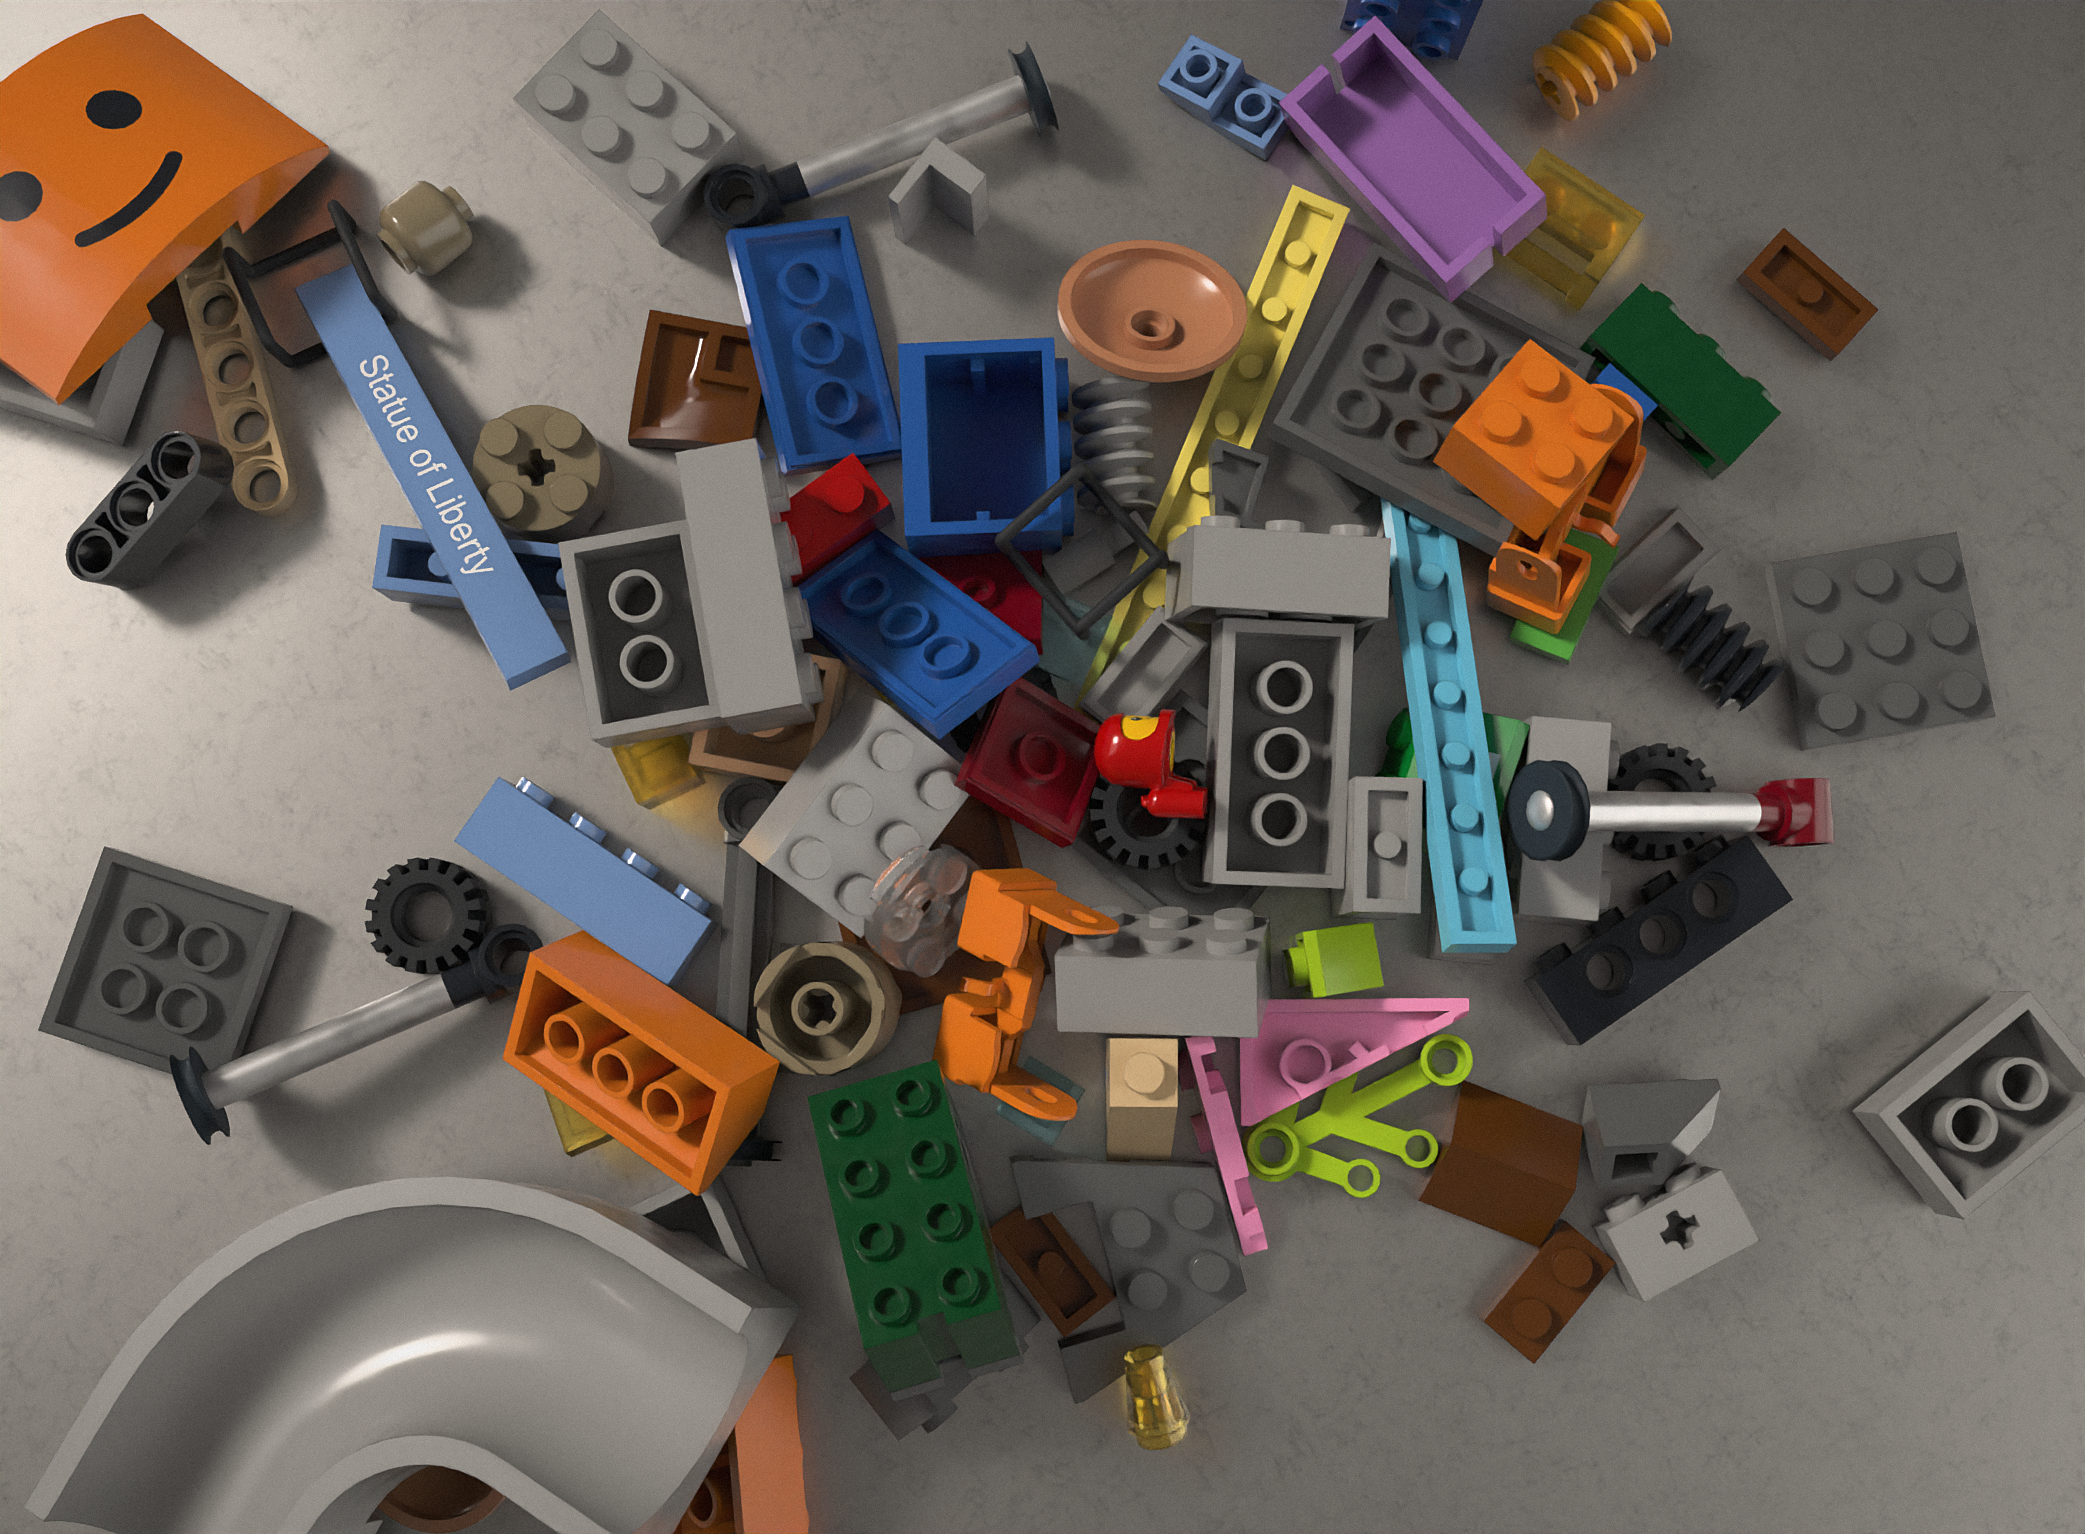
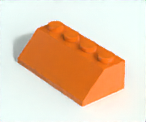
[502,930,780,1196]
[673,1354,809,1534]

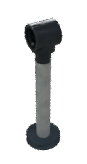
[703,42,1059,237]
[169,923,544,1145]

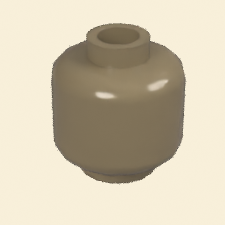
[376,181,474,276]

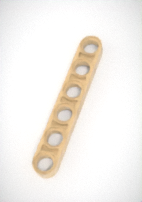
[176,228,298,517]

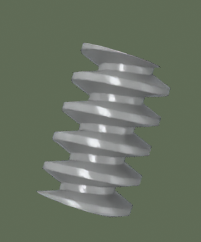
[1072,376,1157,515]

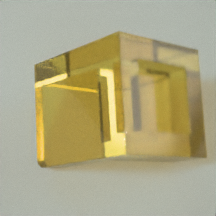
[611,734,706,810]

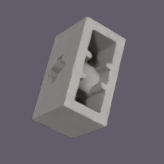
[1592,1162,1760,1302]

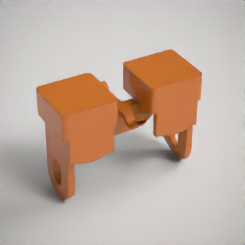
[1487,384,1647,634]
[932,868,1120,1121]

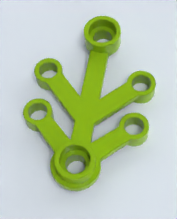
[1241,1034,1473,1198]

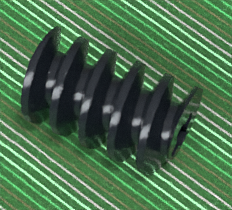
[1640,575,1788,712]

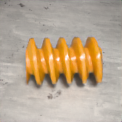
[1531,0,1672,121]

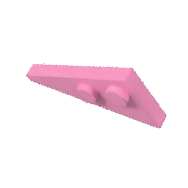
[1239,998,1469,1126]
[1178,1036,1268,1256]

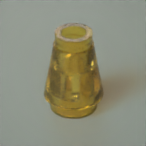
[1124,1344,1191,1450]

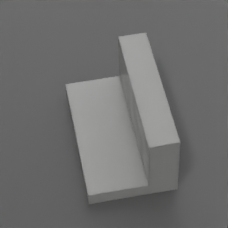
[888,137,989,245]

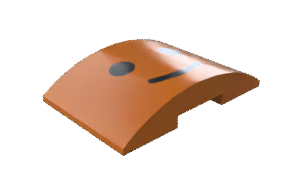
[0,13,330,405]

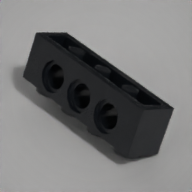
[1523,834,1793,1046]

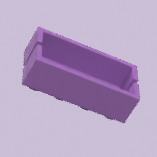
[1279,16,1547,304]

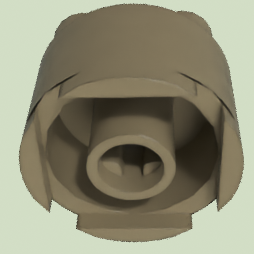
[472,405,614,544]
[754,941,902,1075]

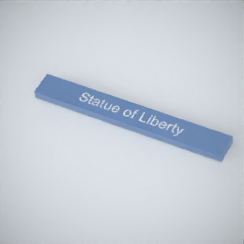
[294,264,571,691]

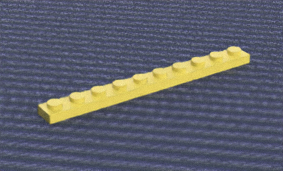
[1073,185,1350,778]

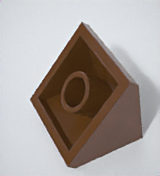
[1417,1080,1583,1248]

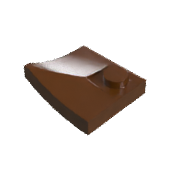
[628,309,763,449]

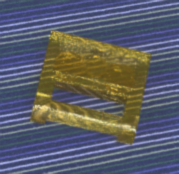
[1492,146,1646,312]

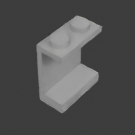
[1331,776,1423,920]

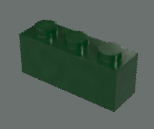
[1579,283,1781,480]

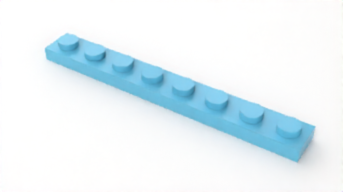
[1380,497,1517,953]

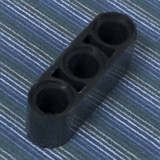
[65,430,234,589]

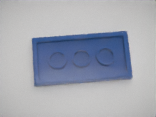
[725,216,902,477]
[798,529,1040,740]

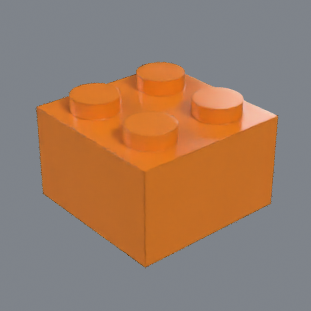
[1433,339,1634,541]

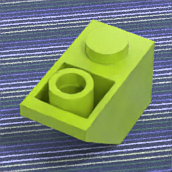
[1281,922,1384,999]

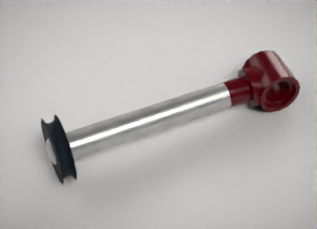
[1507,760,1835,862]

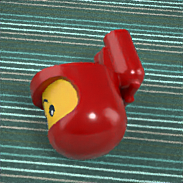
[1094,709,1209,819]

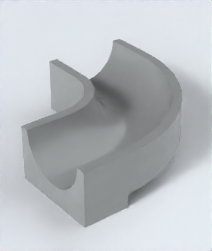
[24,1176,803,1534]

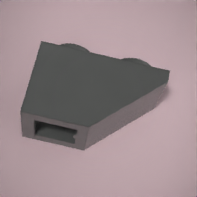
[1581,1079,1721,1188]

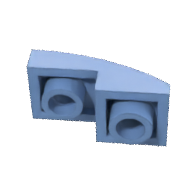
[1158,34,1288,161]

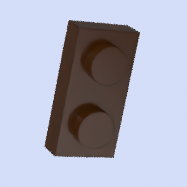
[1736,228,1879,361]
[989,1203,1116,1338]
[1479,1219,1615,1364]

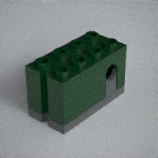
[807,1059,1024,1402]

